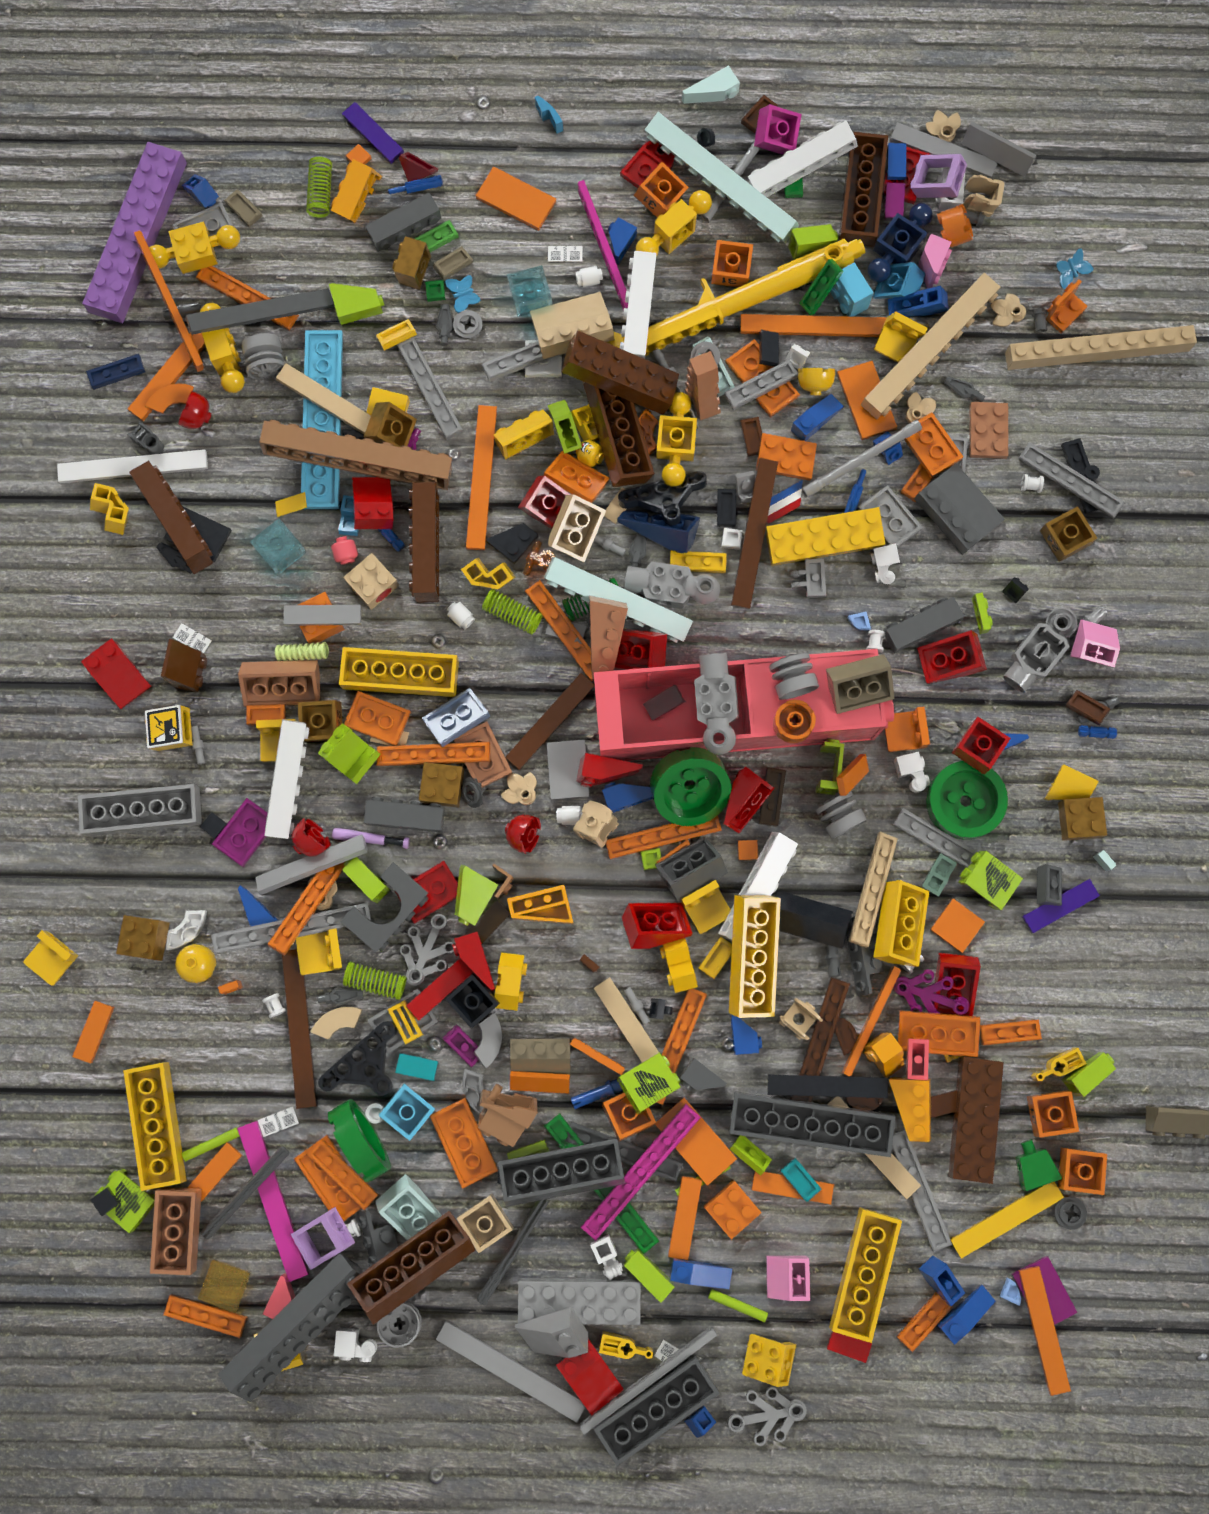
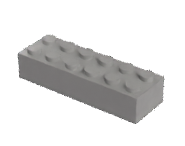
[78,784,202,836]
[518,1278,641,1325]

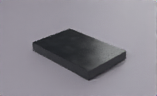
[164,506,232,563]

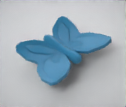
[1056,248,1094,289]
[445,275,480,313]

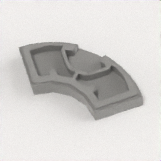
[473,1013,502,1068]
[463,1068,485,1115]

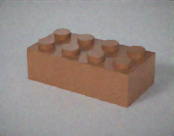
[150,1187,202,1275]

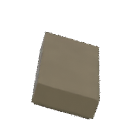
[224,189,263,228]
[433,246,473,280]

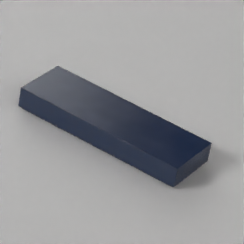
[86,353,146,390]

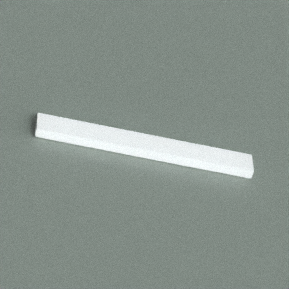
[57,449,208,484]

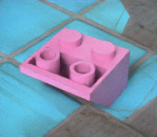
[918,234,952,289]
[1070,620,1120,667]
[766,1256,810,1301]

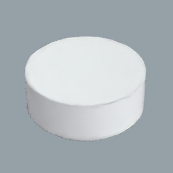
[365,1103,384,1124]

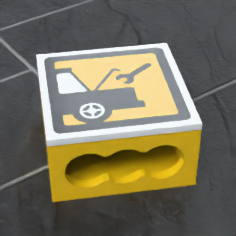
[145,705,192,751]

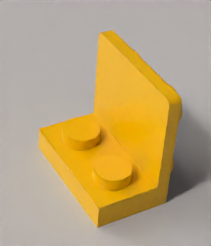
[874,312,928,363]
[256,719,296,762]
[681,880,731,934]
[296,929,342,975]
[23,930,79,986]
[742,1334,796,1387]

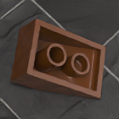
[161,639,207,692]

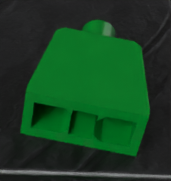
[1016,1139,1062,1191]

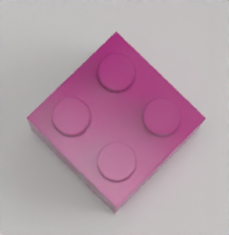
[754,105,802,155]

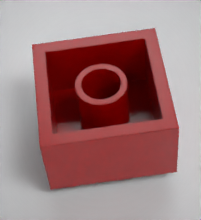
[952,717,1011,775]

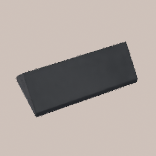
[775,890,853,949]

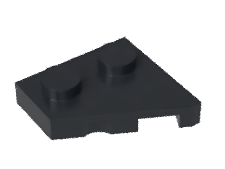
[486,523,538,564]

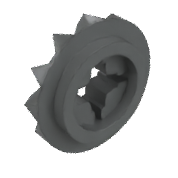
[461,777,485,808]
[1054,1197,1087,1230]

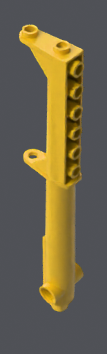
[607,239,865,356]

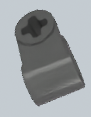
[127,421,164,455]

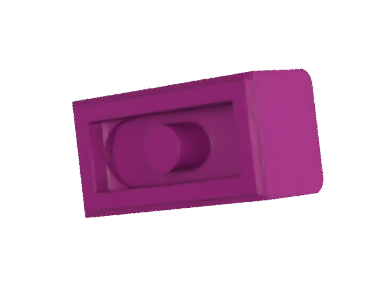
[884,183,905,221]
[443,1024,479,1068]

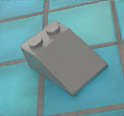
[515,1307,588,1358]

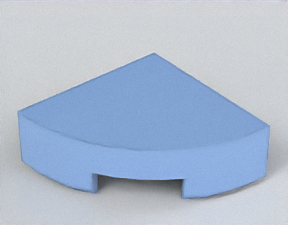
[847,612,871,631]
[1000,1277,1021,1306]

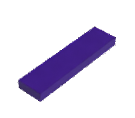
[342,102,404,164]
[1022,879,1100,934]

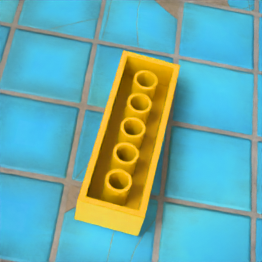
[765,507,885,566]
[339,647,459,697]
[729,895,781,1018]
[123,1062,187,1191]
[829,1207,902,1343]

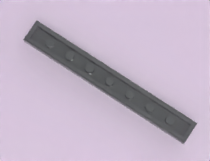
[186,288,334,335]

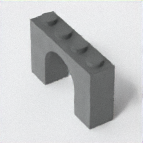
[340,862,429,952]

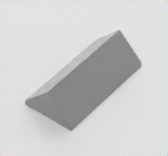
[961,121,1036,177]

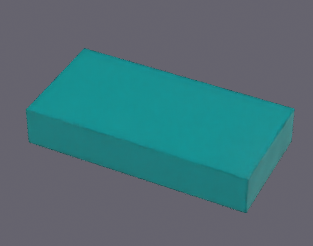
[395,1053,439,1081]
[780,1157,822,1202]

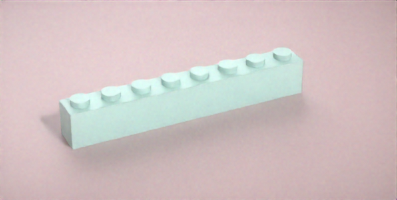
[544,557,693,643]

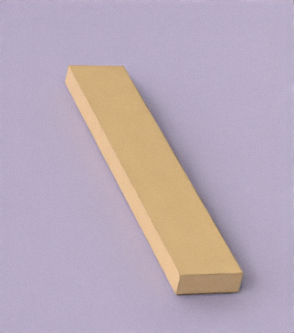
[276,363,371,434]
[849,832,898,948]
[594,977,673,1073]
[827,1097,921,1199]

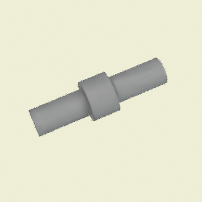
[594,534,626,557]
[191,726,205,765]
[624,987,650,1025]

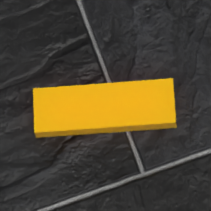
[670,550,727,573]

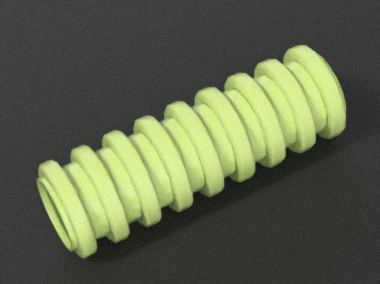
[275,642,329,661]

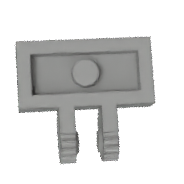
[790,559,826,598]

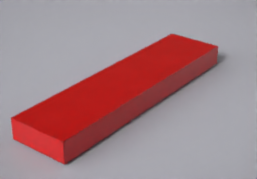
[406,958,474,1021]

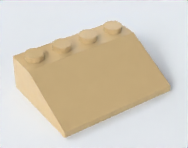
[530,292,614,359]

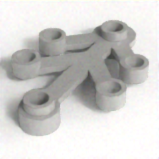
[400,914,454,986]
[728,1386,807,1446]

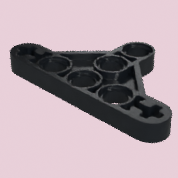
[618,471,707,526]
[318,1021,397,1096]

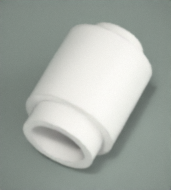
[575,266,603,288]
[447,602,475,630]
[557,806,582,825]

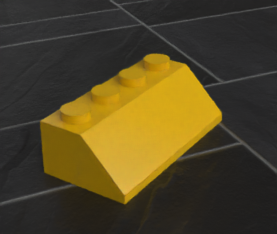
[873,880,929,967]

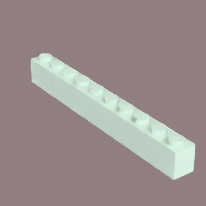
[645,112,799,243]

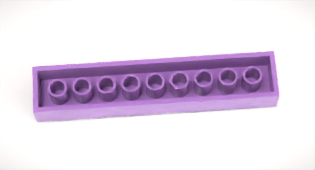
[82,142,187,324]

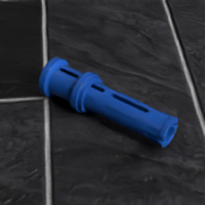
[571,1074,623,1109]

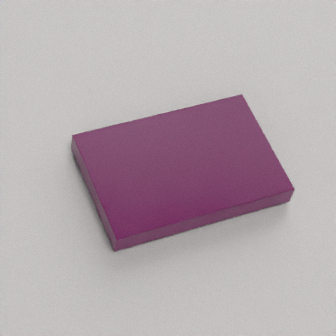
[212,798,267,867]
[1011,1255,1078,1325]

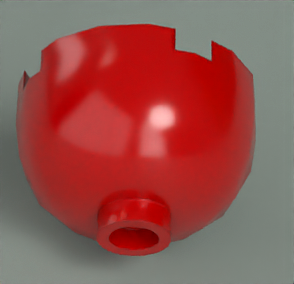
[178,391,212,429]
[505,814,541,854]
[292,818,330,857]

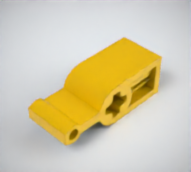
[1031,1048,1087,1081]
[599,1331,653,1359]

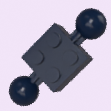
[867,203,933,282]

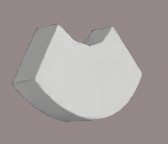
[166,910,207,951]

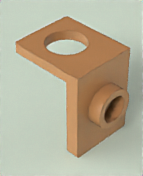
[492,864,514,900]

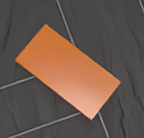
[476,166,557,231]
[725,339,800,418]
[837,361,897,440]
[898,1010,980,1057]
[430,1098,499,1189]
[655,1098,737,1186]
[294,1135,362,1222]

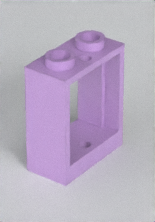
[911,154,967,198]
[291,1207,355,1270]

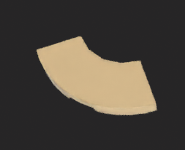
[311,1007,362,1039]

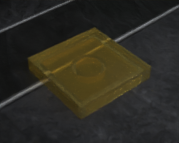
[198,1259,251,1313]

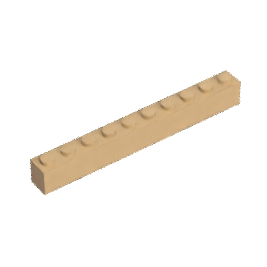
[861,272,1000,419]
[1005,325,1197,370]

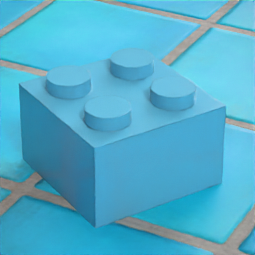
[831,262,874,317]
[378,1084,435,1141]

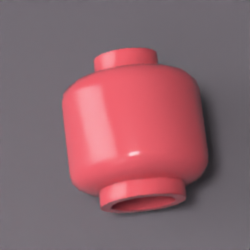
[331,536,358,565]

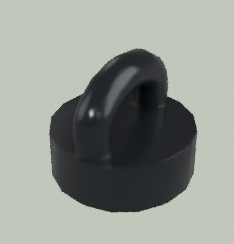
[697,128,715,147]

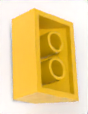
[494,409,554,460]

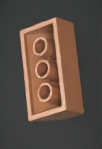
[238,660,320,707]

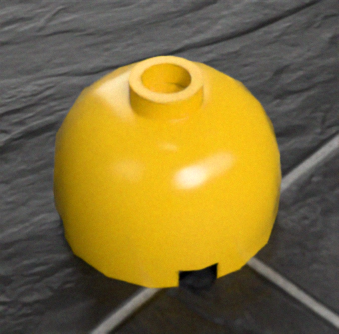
[798,368,835,395]
[175,944,216,983]

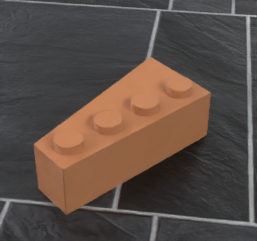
[685,351,721,421]
[589,595,628,678]

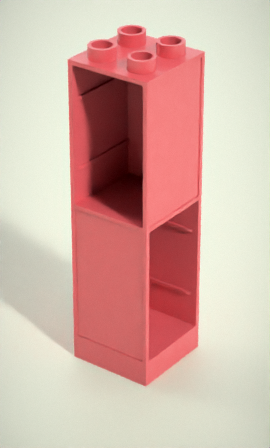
[594,649,894,761]

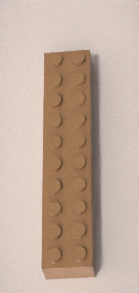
[259,420,452,491]

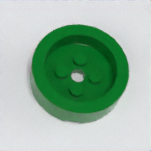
[650,747,731,826]
[926,761,1008,840]
[328,1099,391,1183]

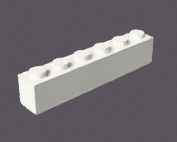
[748,120,858,197]
[620,251,656,359]
[264,719,309,839]
[718,832,798,942]

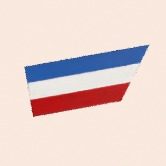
[767,480,803,524]

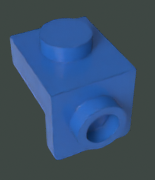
[873,432,903,465]

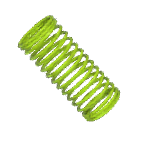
[306,156,332,218]
[482,589,543,635]
[343,961,406,1000]

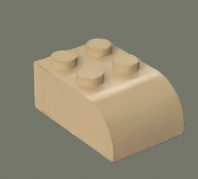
[548,494,606,562]

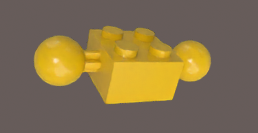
[636,190,712,257]
[149,221,240,274]
[200,303,245,393]
[656,392,697,487]

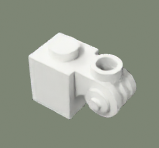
[871,544,900,584]
[893,752,930,793]
[590,1234,623,1280]
[334,1327,378,1362]

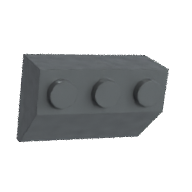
[655,837,728,901]

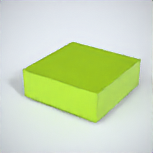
[641,848,661,871]

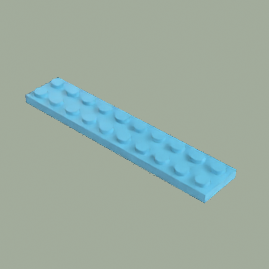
[301,330,343,509]

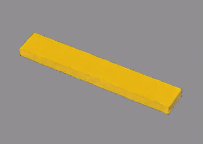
[950,1182,1064,1259]

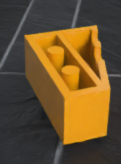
[331,159,382,223]
[507,885,574,924]
[863,1033,905,1078]
[889,1077,931,1142]

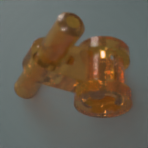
[523,541,556,576]

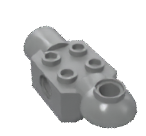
[624,562,720,609]
[1003,608,1078,693]
[694,653,739,755]

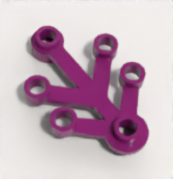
[894,969,969,1015]

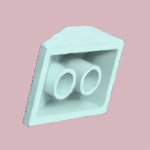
[375,1174,442,1240]

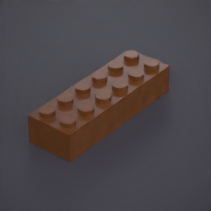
[838,131,888,247]
[561,330,679,415]
[583,382,655,487]
[129,460,213,574]
[409,482,439,603]
[948,1057,1004,1184]
[347,1211,476,1325]

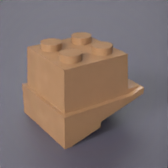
[478,1084,538,1147]

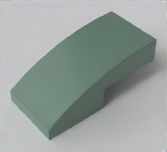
[921,853,957,897]

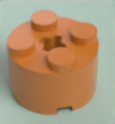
[937,204,973,248]
[773,699,816,743]

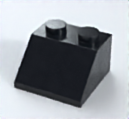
[445,974,500,1029]

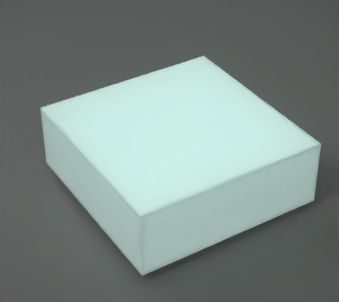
[1093,850,1116,871]

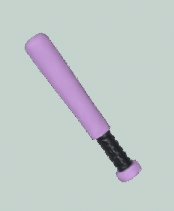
[332,828,409,849]

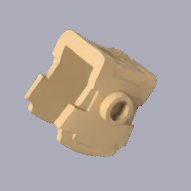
[963,175,1004,217]
[573,801,619,848]
[779,998,823,1040]

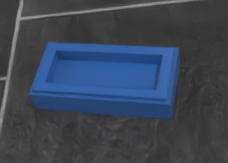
[887,143,906,180]

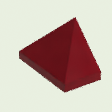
[399,152,438,182]

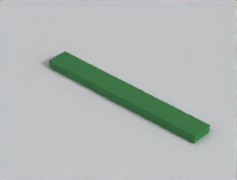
[544,1113,659,1254]

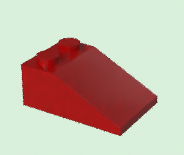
[518,475,571,529]
[352,477,393,529]
[615,629,667,670]
[917,630,987,684]
[81,638,151,709]
[576,753,642,787]
[724,766,774,833]
[622,903,693,949]
[452,932,496,991]
[933,953,981,1016]
[556,1339,624,1416]

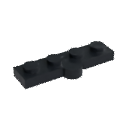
[1061,438,1100,514]

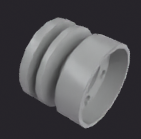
[241,333,285,380]
[769,653,819,700]
[815,791,867,839]
[377,1301,422,1348]

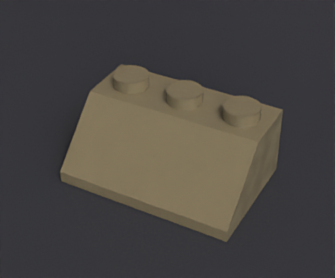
[826,654,894,714]
[510,1039,571,1079]
[1146,1106,1209,1139]

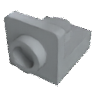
[735,471,755,503]

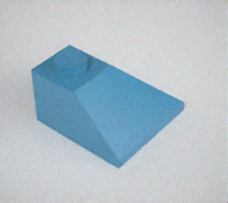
[873,262,925,299]

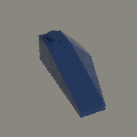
[617,511,700,553]

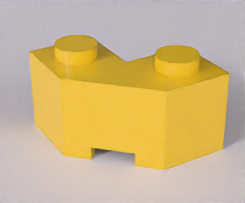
[90,483,129,535]
[461,558,516,589]
[659,938,698,993]
[495,952,527,1011]

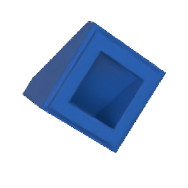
[685,1406,716,1438]

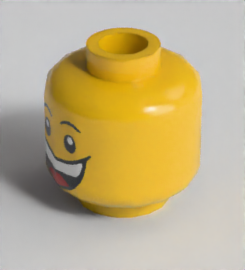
[576,440,604,467]

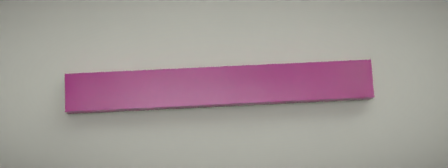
[577,180,628,311]
[581,1104,701,1241]
[237,1121,309,1282]

